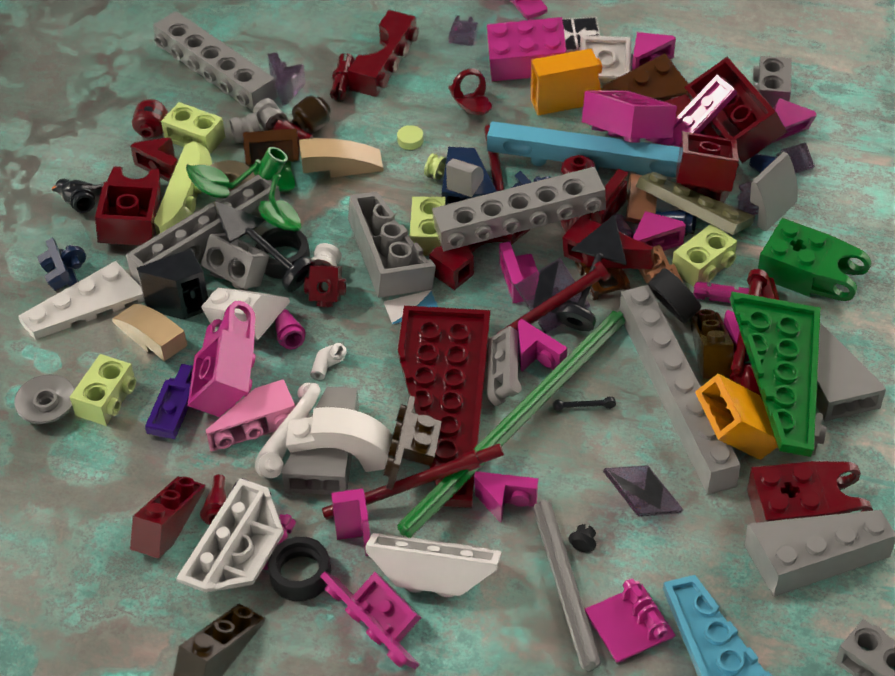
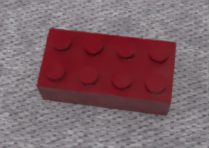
[684,56,787,164]

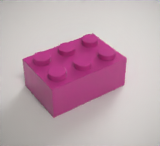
[487,17,567,82]
[581,91,677,143]

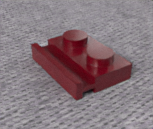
[590,169,628,225]

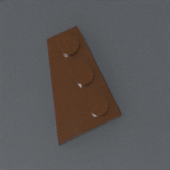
[601,53,690,102]

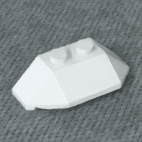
[176,478,284,593]
[366,533,501,597]

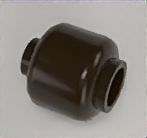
[292,95,331,134]

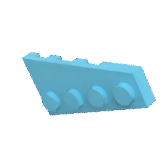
[663,575,772,676]

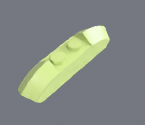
[154,141,212,235]

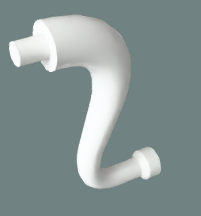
[255,383,320,479]

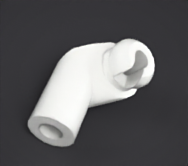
[310,343,347,380]

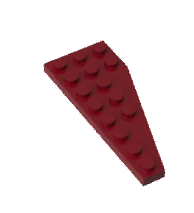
[398,305,491,508]

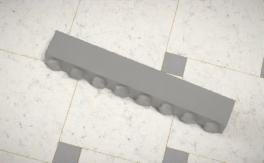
[619,285,741,495]

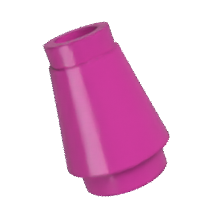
[275,309,305,350]

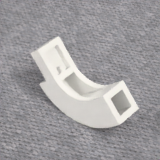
[286,407,392,472]

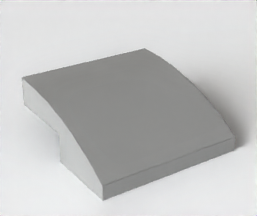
[750,152,798,231]

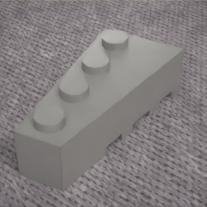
[348,192,436,298]
[744,510,895,597]

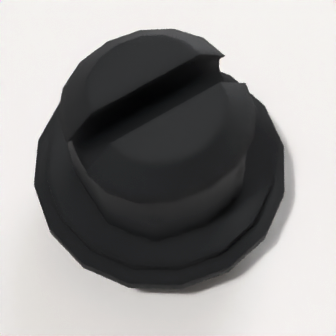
[568,524,596,552]

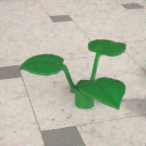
[186,147,301,231]

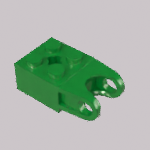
[758,218,871,301]

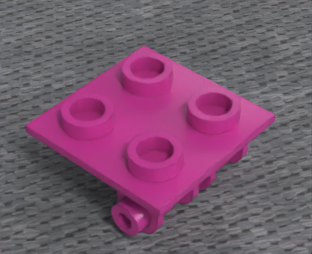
[584,578,676,663]

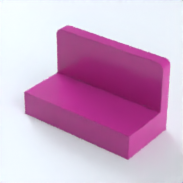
[499,242,539,303]
[331,488,370,556]

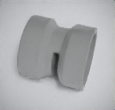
[253,99,288,131]
[229,113,261,144]

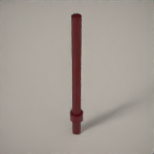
[322,443,504,520]

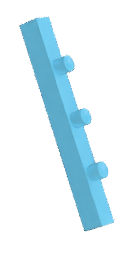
[487,121,680,178]

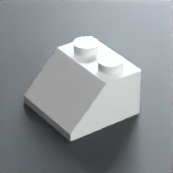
[201,287,290,340]

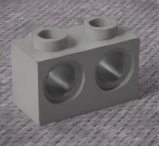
[753,56,792,108]
[201,233,270,290]
[835,619,895,676]

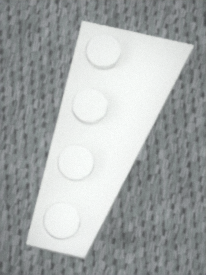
[18,261,144,340]

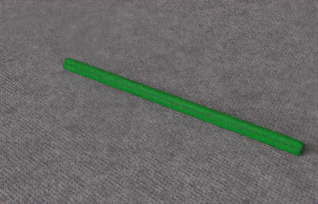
[397,311,625,538]

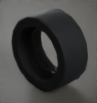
[255,227,310,279]
[648,268,702,323]
[268,537,331,601]

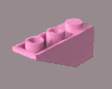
[206,379,295,452]

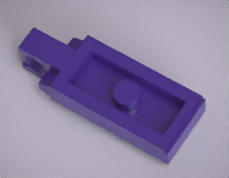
[145,364,193,439]

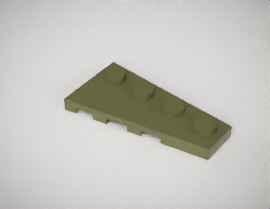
[636,172,755,235]

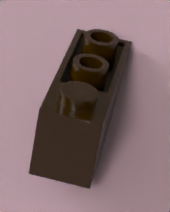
[690,309,734,379]
[173,604,266,676]

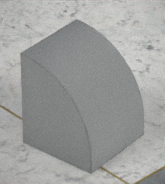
[446,159,484,197]

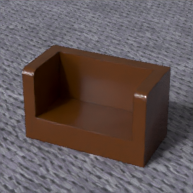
[243,128,300,165]

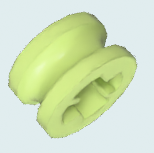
[424,153,446,180]

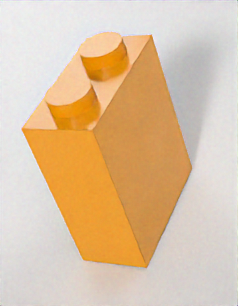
[530,48,602,116]
[695,374,778,460]

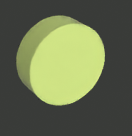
[397,125,424,150]

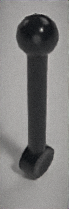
[552,396,616,411]

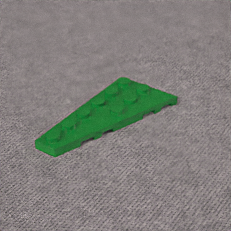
[730,291,821,457]

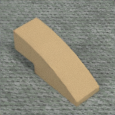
[299,138,383,178]
[112,303,187,362]

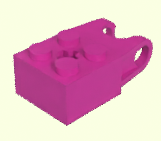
[187,300,256,417]

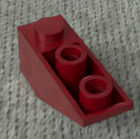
[562,216,654,269]
[130,476,206,559]

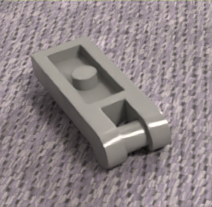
[487,326,522,406]

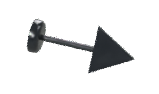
[213,201,316,292]
[556,215,627,331]

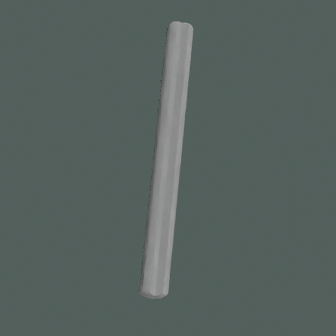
[533,500,601,671]

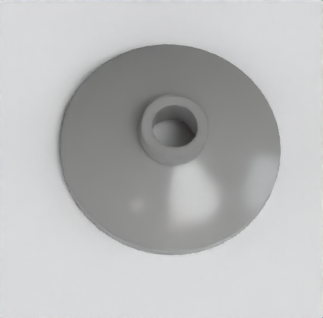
[14,374,74,424]

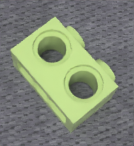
[161,102,226,154]
[409,196,446,256]
[672,224,737,287]
[69,354,136,426]

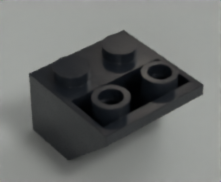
[136,249,208,320]

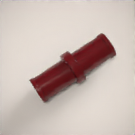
[330,53,355,101]

